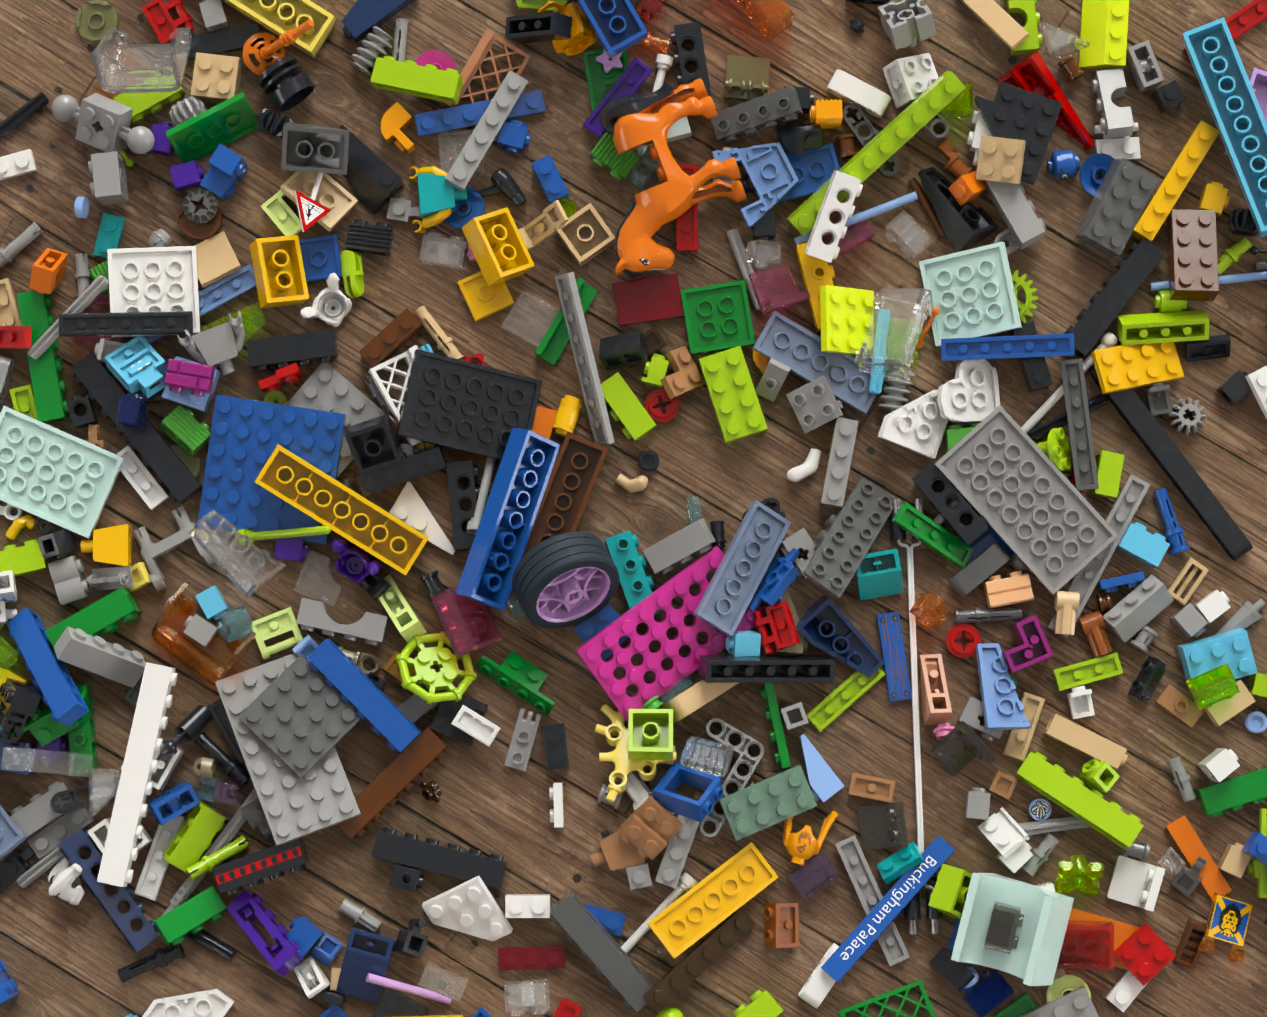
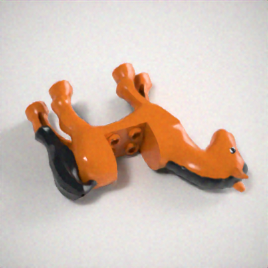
[599,78,747,278]

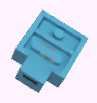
[104,336,167,398]

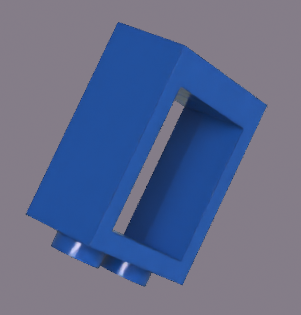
[653,762,723,822]

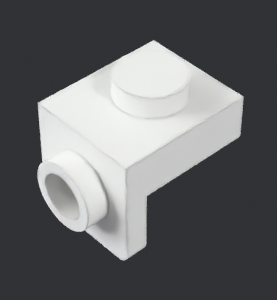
[95,338,126,363]
[1067,686,1095,719]

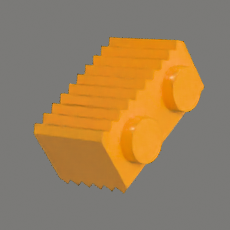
[809,99,843,129]

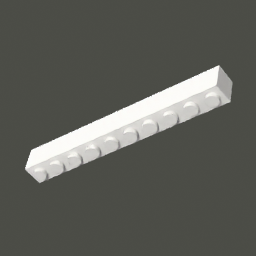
[97,662,178,887]

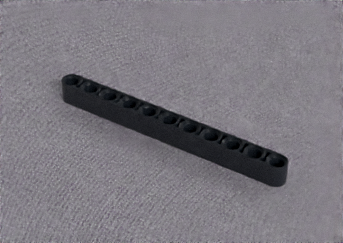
[1089,368,1253,562]

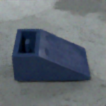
[336,927,396,1003]

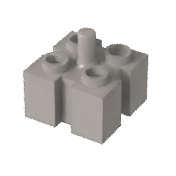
[878,0,937,50]

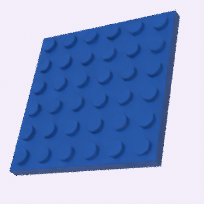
[197,395,346,544]

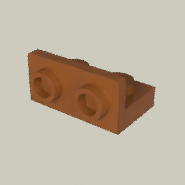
[763,902,799,948]

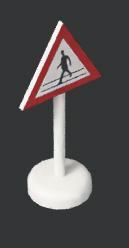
[294,173,331,232]

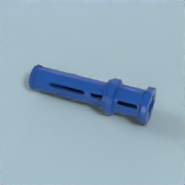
[1153,488,1190,555]

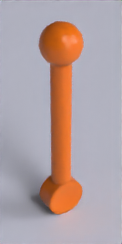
[915,307,940,349]

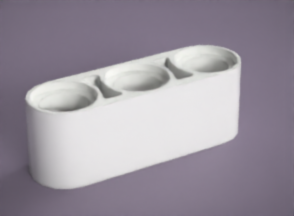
[826,69,892,118]
[798,943,839,1009]

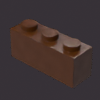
[359,308,424,368]

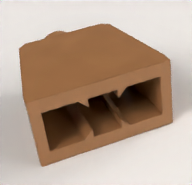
[590,829,646,871]

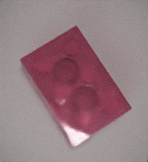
[431,586,503,658]

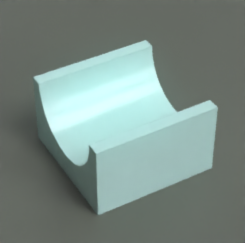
[951,873,1074,986]

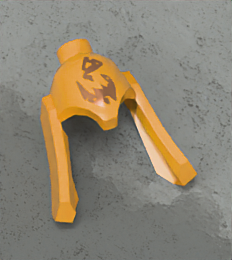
[783,811,839,865]

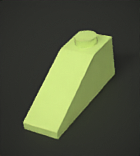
[379,574,427,643]

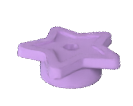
[596,49,623,73]

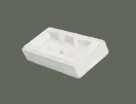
[451,705,501,747]

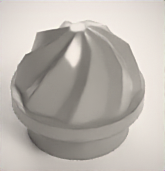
[149,228,172,247]

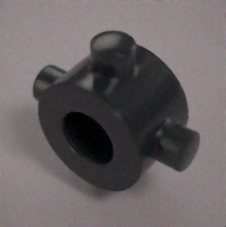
[849,19,865,33]

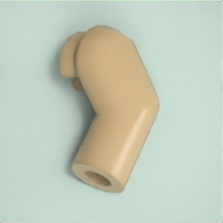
[615,473,649,493]

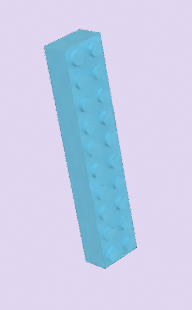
[1182,17,1267,238]

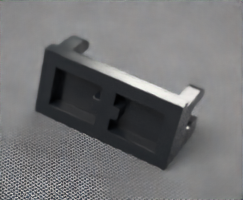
[599,330,648,371]

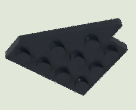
[974,82,1062,185]

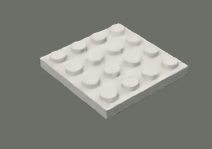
[107,246,200,337]

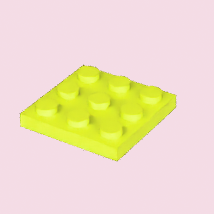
[820,285,875,356]

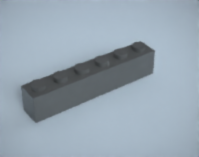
[550,891,654,1012]

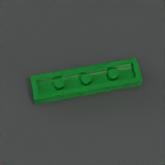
[892,502,974,568]
[760,682,791,768]

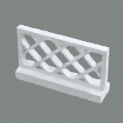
[369,345,422,447]

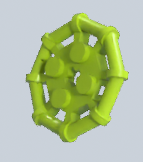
[395,631,477,705]

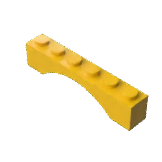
[1131,120,1219,242]

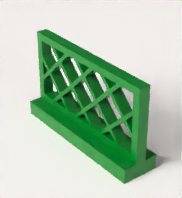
[839,980,936,1017]

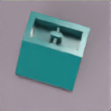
[855,549,903,601]

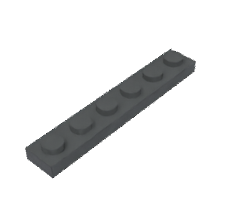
[1060,358,1099,491]

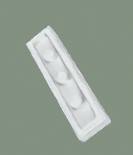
[134,815,186,901]

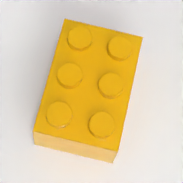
[462,207,535,287]
[249,235,309,309]

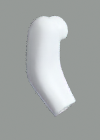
[787,448,821,482]

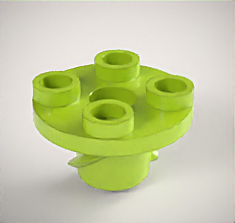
[1036,427,1071,471]

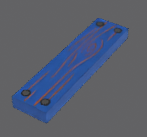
[876,611,912,702]

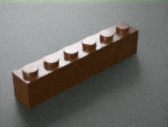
[337,727,447,839]

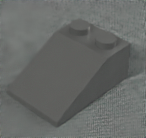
[281,123,350,175]

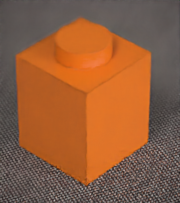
[948,171,988,206]

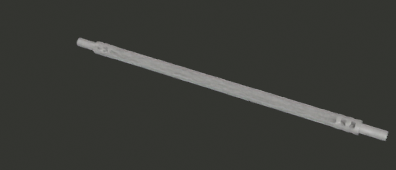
[162,687,340,916]

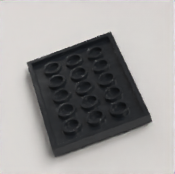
[396,349,542,461]

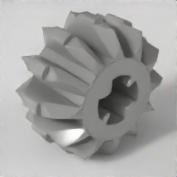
[169,96,207,126]
[1169,397,1207,435]

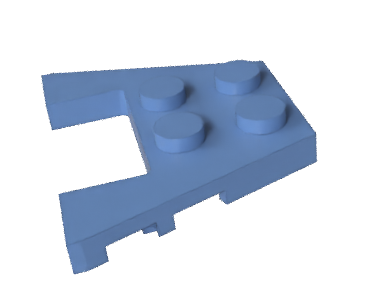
[712,142,799,228]

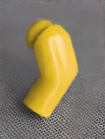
[5,514,37,540]

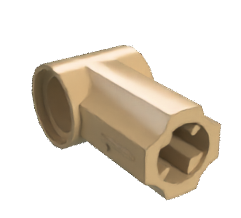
[1054,591,1080,635]

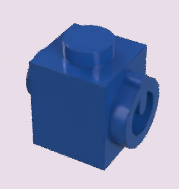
[497,119,531,154]

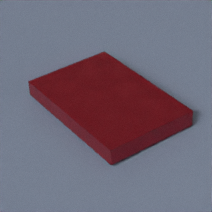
[613,273,684,326]

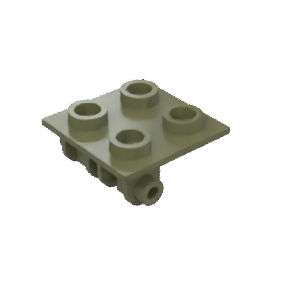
[724,55,771,100]

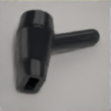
[477,168,527,207]

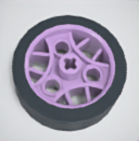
[512,532,620,629]

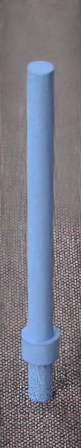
[794,191,918,245]
[1150,271,1267,291]

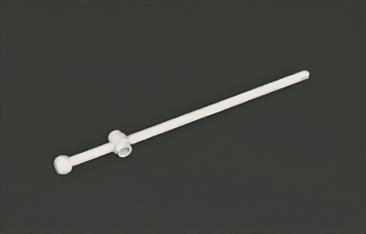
[934,332,1118,525]

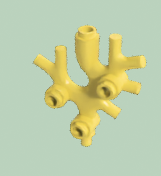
[595,704,676,803]

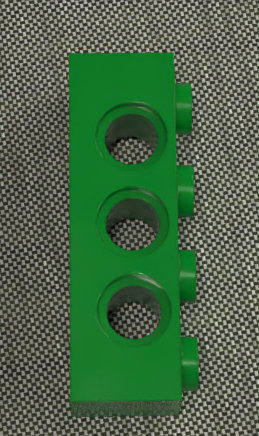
[68,684,99,774]

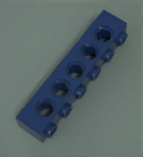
[57,829,159,953]

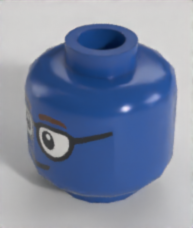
[1047,150,1080,179]

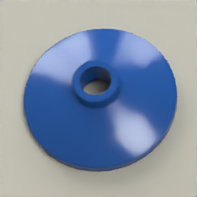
[1080,153,1114,196]

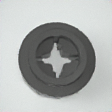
[182,188,218,223]

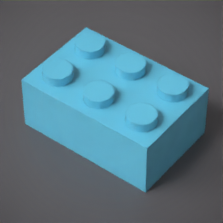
[1177,628,1258,690]

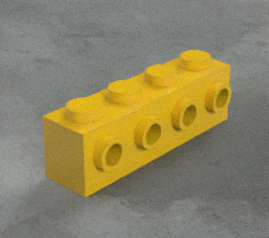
[795,241,835,332]

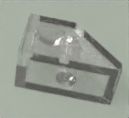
[89,769,121,817]

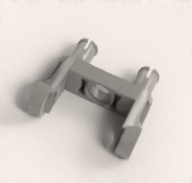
[132,506,217,592]

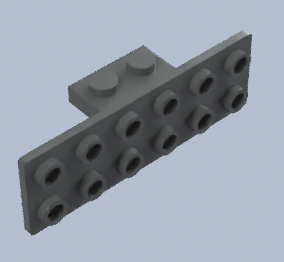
[803,477,894,599]

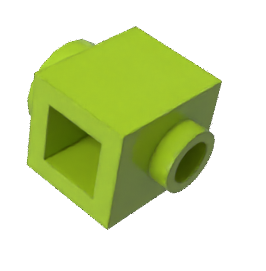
[1079,758,1120,793]

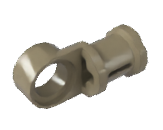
[339,645,380,674]
[194,757,216,779]

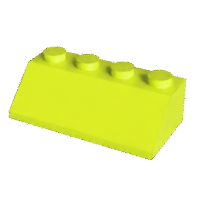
[1079,0,1129,70]

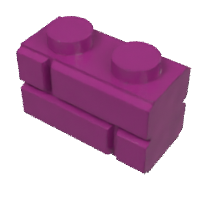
[164,359,215,397]

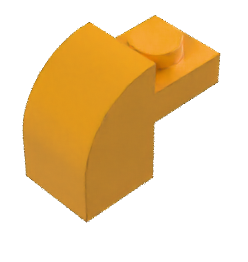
[381,102,416,154]

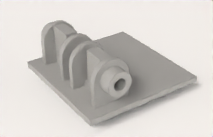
[786,375,843,434]

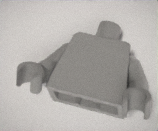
[177,311,246,375]

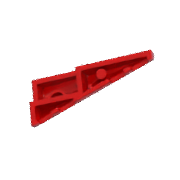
[997,50,1095,150]

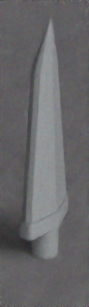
[1215,599,1266,635]

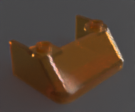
[151,581,256,686]

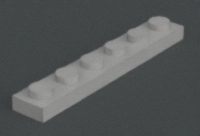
[445,70,528,191]
[835,835,910,966]

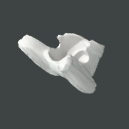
[300,273,352,327]
[48,850,85,905]

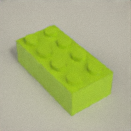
[698,346,768,444]

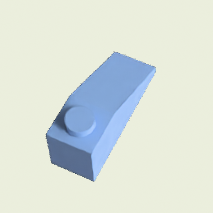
[799,734,844,802]

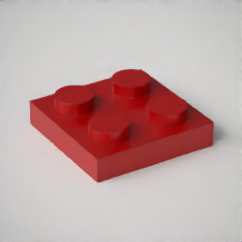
[1113,923,1177,986]

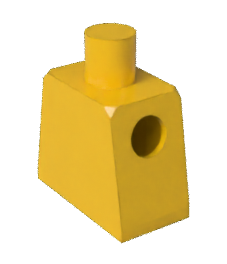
[81,524,132,566]

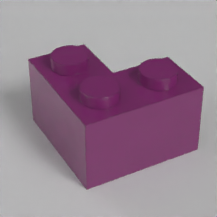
[1002,615,1053,673]

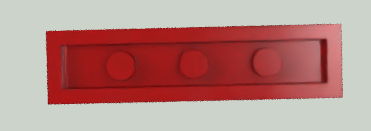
[676,164,698,252]

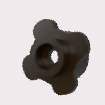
[420,781,442,803]

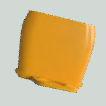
[538,1,596,56]

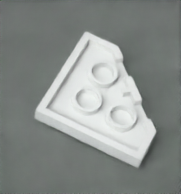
[878,390,948,459]
[422,876,513,941]
[142,989,235,1017]

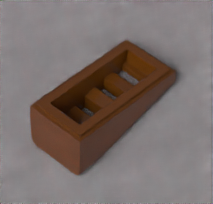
[1173,917,1209,969]

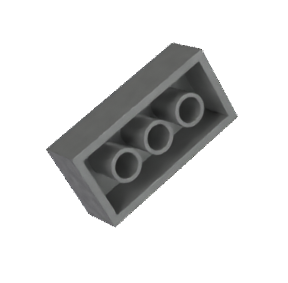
[1075,158,1159,257]

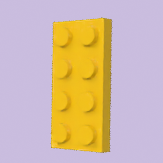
[1091,342,1184,394]

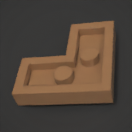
[660,345,706,399]

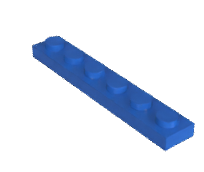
[414,90,546,137]
[941,333,1075,361]

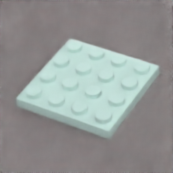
[919,242,1022,347]

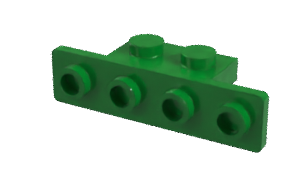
[476,651,555,715]
[10,686,87,747]

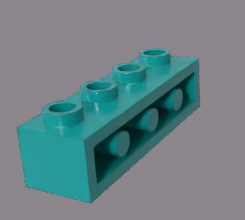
[605,530,659,616]

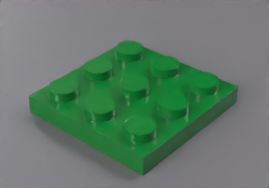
[680,280,755,355]

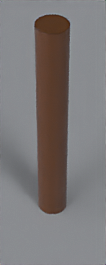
[908,178,945,237]

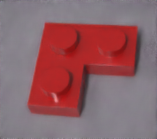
[258,363,304,393]

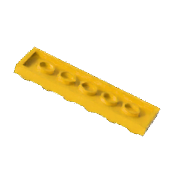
[647,842,778,959]

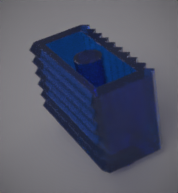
[116,392,149,429]
[961,969,1014,1017]

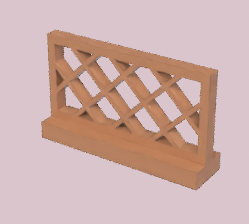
[442,28,531,108]

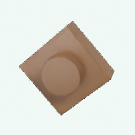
[988,770,1018,800]

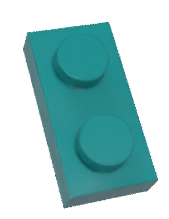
[93,213,126,259]
[877,841,924,884]

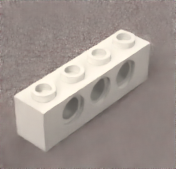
[804,170,863,263]

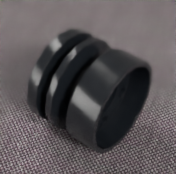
[257,55,316,112]

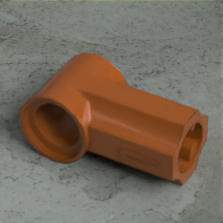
[1078,611,1113,658]

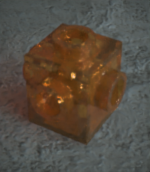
[909,592,950,628]

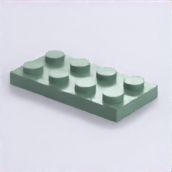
[719,765,817,841]

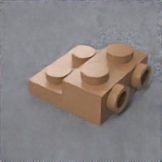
[619,795,683,860]

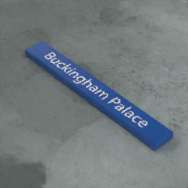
[821,835,955,983]

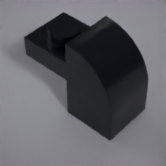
[775,120,823,155]

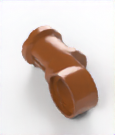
[936,138,972,179]

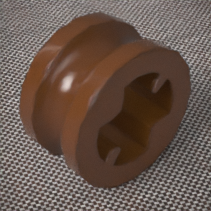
[1096,593,1112,614]

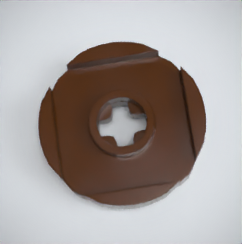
[178,198,223,241]

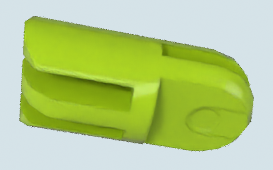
[340,250,364,298]

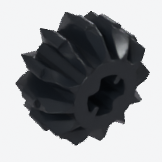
[256,108,294,139]
[1228,208,1260,237]

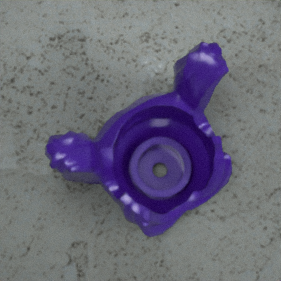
[331,538,384,585]

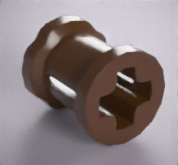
[1058,54,1085,83]
[835,134,858,160]

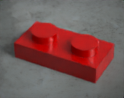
[0,326,32,349]

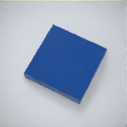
[299,234,342,283]

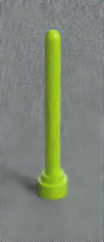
[236,526,331,546]

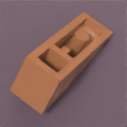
[919,654,952,725]

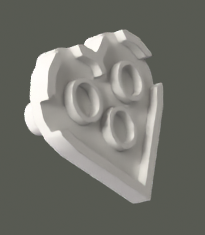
[937,359,1000,423]

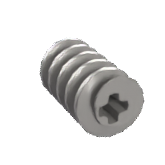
[350,26,394,76]
[878,364,916,412]

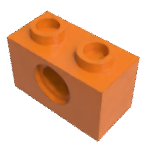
[29,248,68,294]

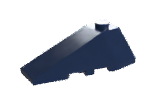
[796,595,885,677]

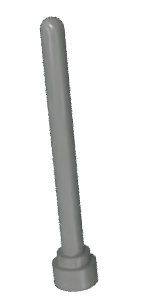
[466,457,495,535]

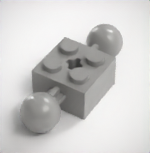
[51,93,155,154]

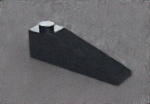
[338,124,404,215]
[918,167,998,251]

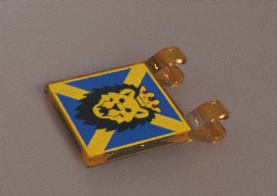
[1199,893,1253,963]

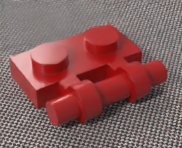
[141,0,195,46]
[753,601,800,655]

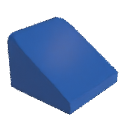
[311,932,343,966]

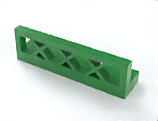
[535,277,598,366]

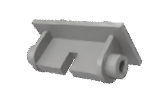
[86,566,134,591]

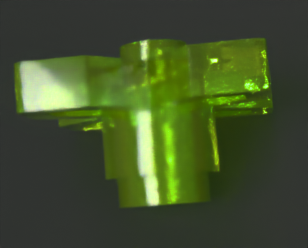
[1054,855,1104,895]

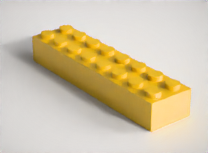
[255,444,429,576]

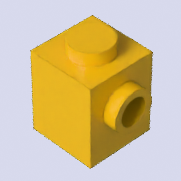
[1197,182,1230,218]

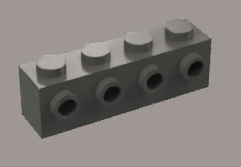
[711,86,803,143]

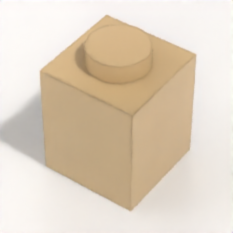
[1217,842,1251,878]

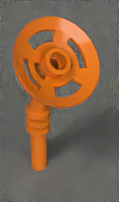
[242,19,314,76]

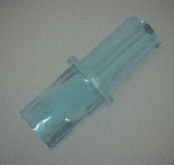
[687,496,704,525]

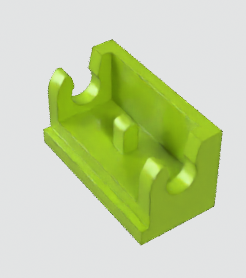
[1087,450,1125,498]

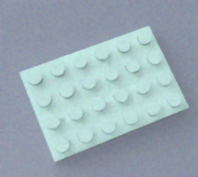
[0,406,125,539]

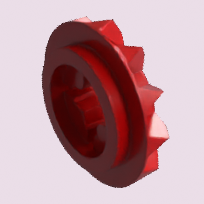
[645,388,679,422]
[946,623,981,659]

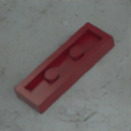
[498,945,566,971]

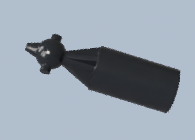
[162,705,213,755]

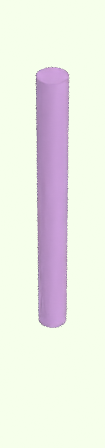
[366,973,452,1005]

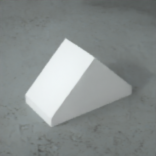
[293,956,331,999]

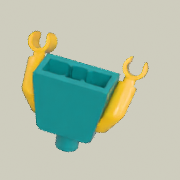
[409,166,467,233]

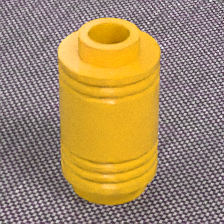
[552,395,582,437]

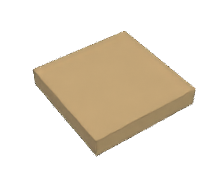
[195,231,242,288]

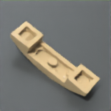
[518,200,568,251]

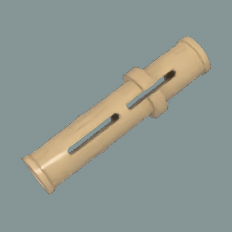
[413,306,464,360]

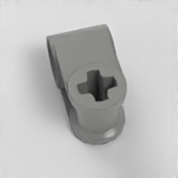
[921,113,949,143]

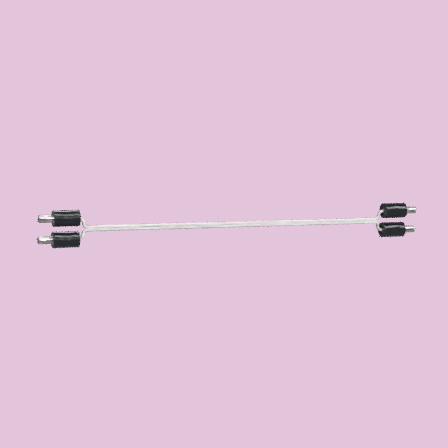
[889,498,943,935]

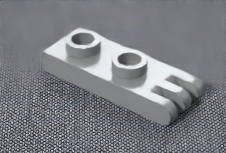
[504,708,542,771]

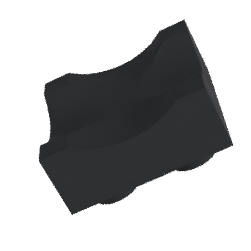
[430,690,488,746]

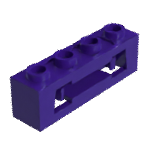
[226,889,303,976]

